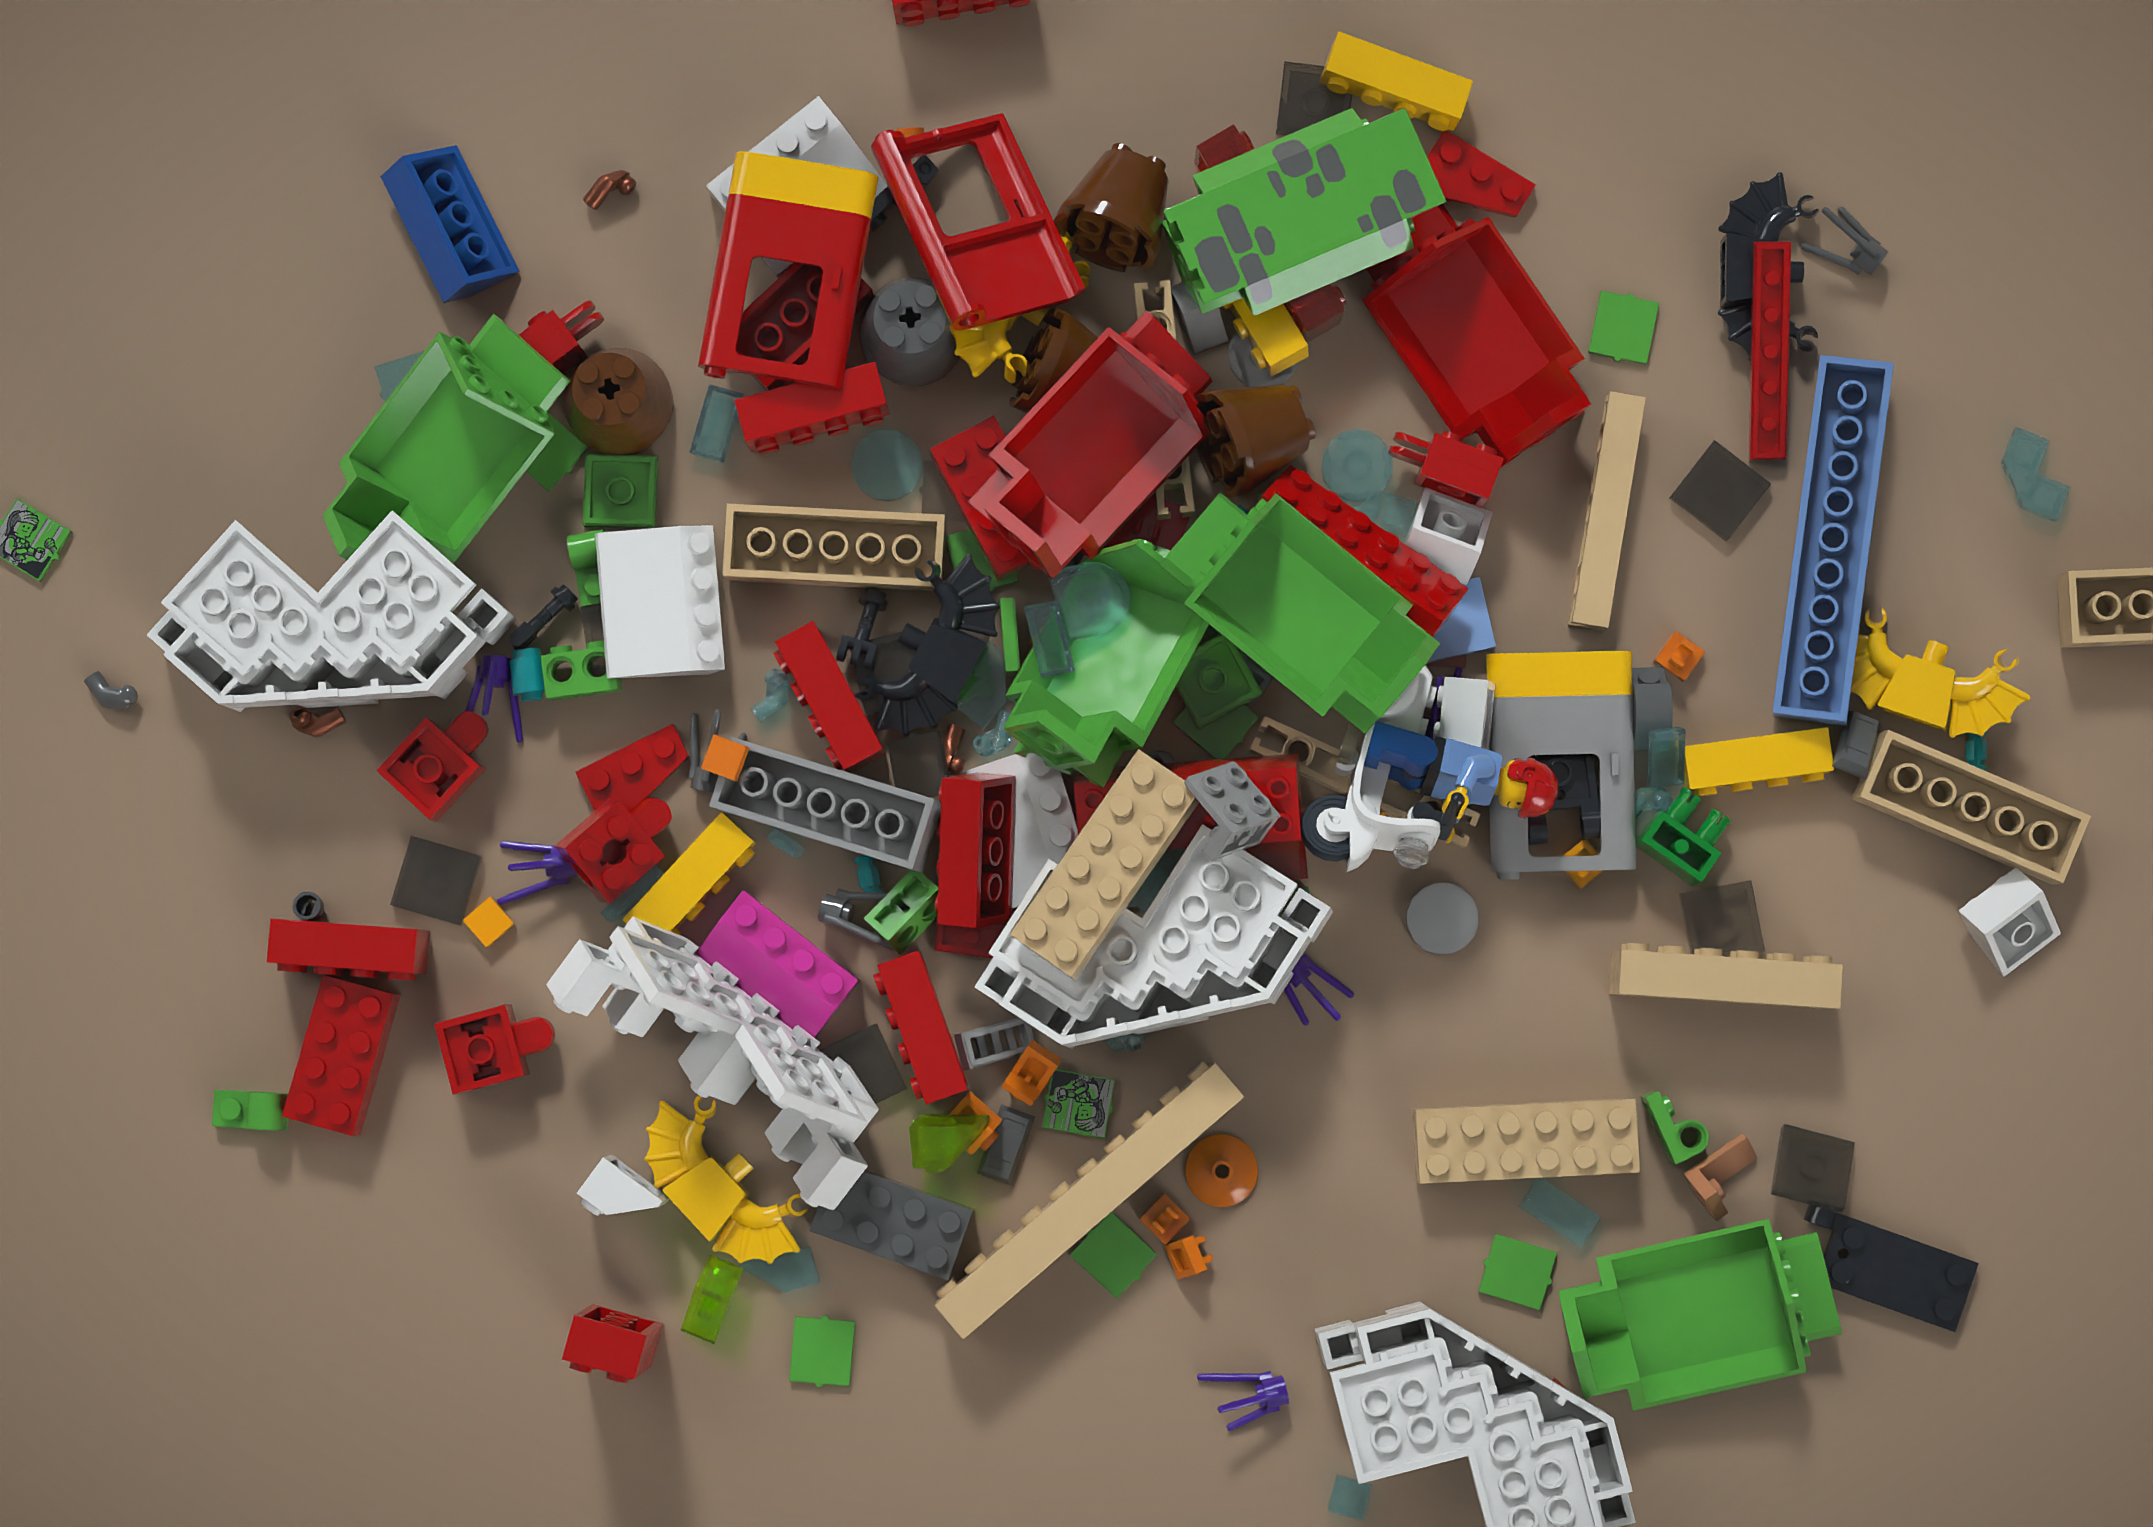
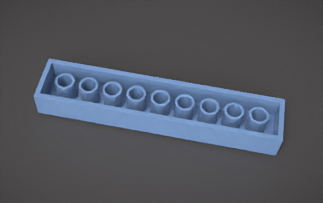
[1772,355,1894,726]

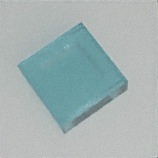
[767,827,807,860]
[1327,1474,1373,1521]

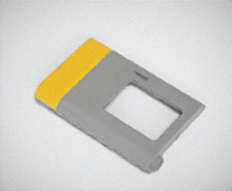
[1486,651,1636,879]

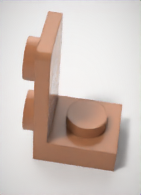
[1683,1134,1757,1221]

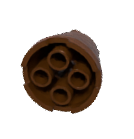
[1054,143,1169,272]
[1009,307,1098,413]
[564,348,673,455]
[1194,384,1316,498]

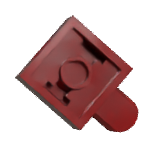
[518,300,604,375]
[1388,431,1504,508]
[376,711,489,822]
[554,797,672,904]
[434,1004,555,1095]

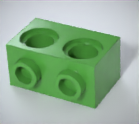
[541,641,624,701]
[864,870,938,955]

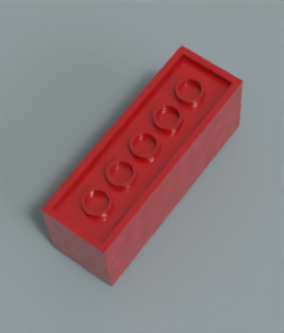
[1074,753,1303,850]

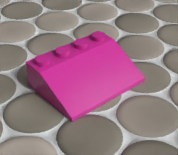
[696,890,860,1038]

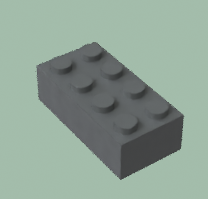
[810,1170,974,1280]

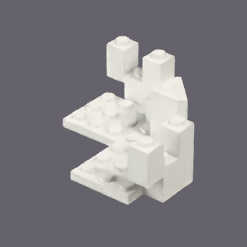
[147,511,517,712]
[975,824,1333,1049]
[546,916,879,1210]
[1314,1301,1636,1527]

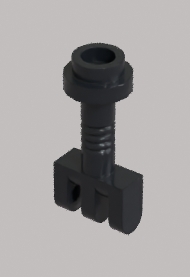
[510,584,578,650]
[836,588,888,670]

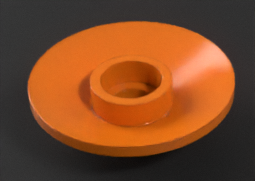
[1185,1134,1258,1207]

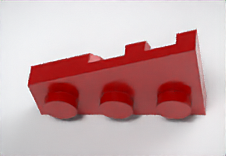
[1427,130,1536,218]
[575,723,690,811]

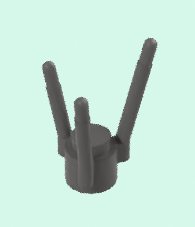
[1801,207,1888,275]
[688,710,747,792]
[818,888,895,951]

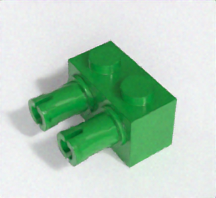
[1636,787,1731,886]

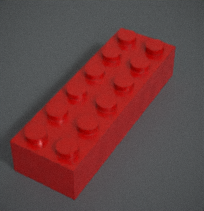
[1256,464,1468,638]

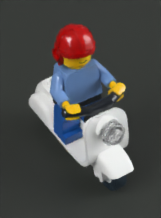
[1301,665,1558,873]

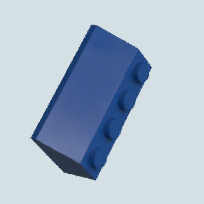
[380,145,519,303]

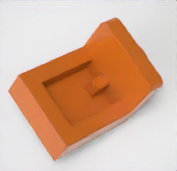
[1002,1039,1062,1106]
[944,1091,1002,1156]

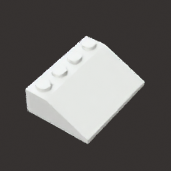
[706,96,887,277]
[595,525,725,679]
[949,753,1078,909]

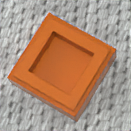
[701,734,750,782]

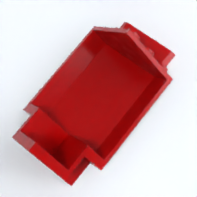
[1362,204,1591,468]
[968,311,1213,579]

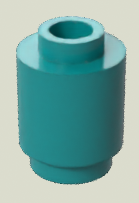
[509,648,545,702]

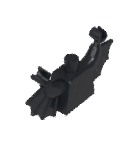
[1718,172,1819,361]
[855,554,1000,736]

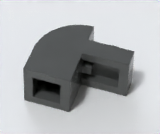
[1632,667,1673,750]

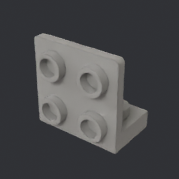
[1184,761,1280,862]

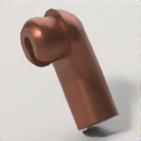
[583,170,636,210]
[289,706,347,737]
[939,723,966,776]

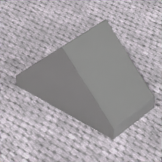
[1171,282,1228,355]

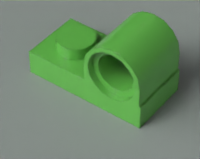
[567,529,606,608]
[212,1089,288,1131]
[1640,1091,1709,1165]

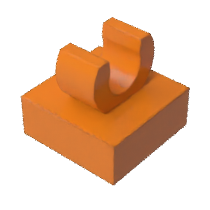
[1653,631,1705,682]
[1139,1193,1191,1245]
[1164,1235,1213,1279]

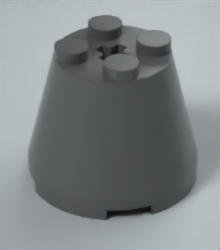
[859,278,961,387]

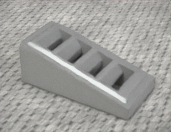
[954,1017,1035,1070]

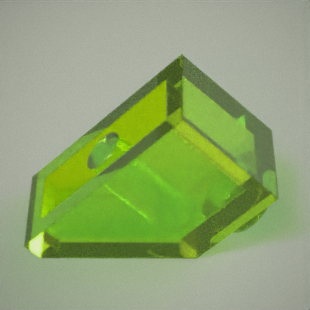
[909,1114,990,1173]
[681,1255,744,1344]

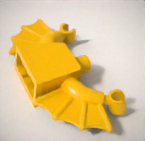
[949,237,1090,383]
[1851,607,2031,738]
[644,1095,808,1264]

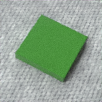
[583,454,659,528]
[1000,598,1020,678]
[1175,634,1263,729]

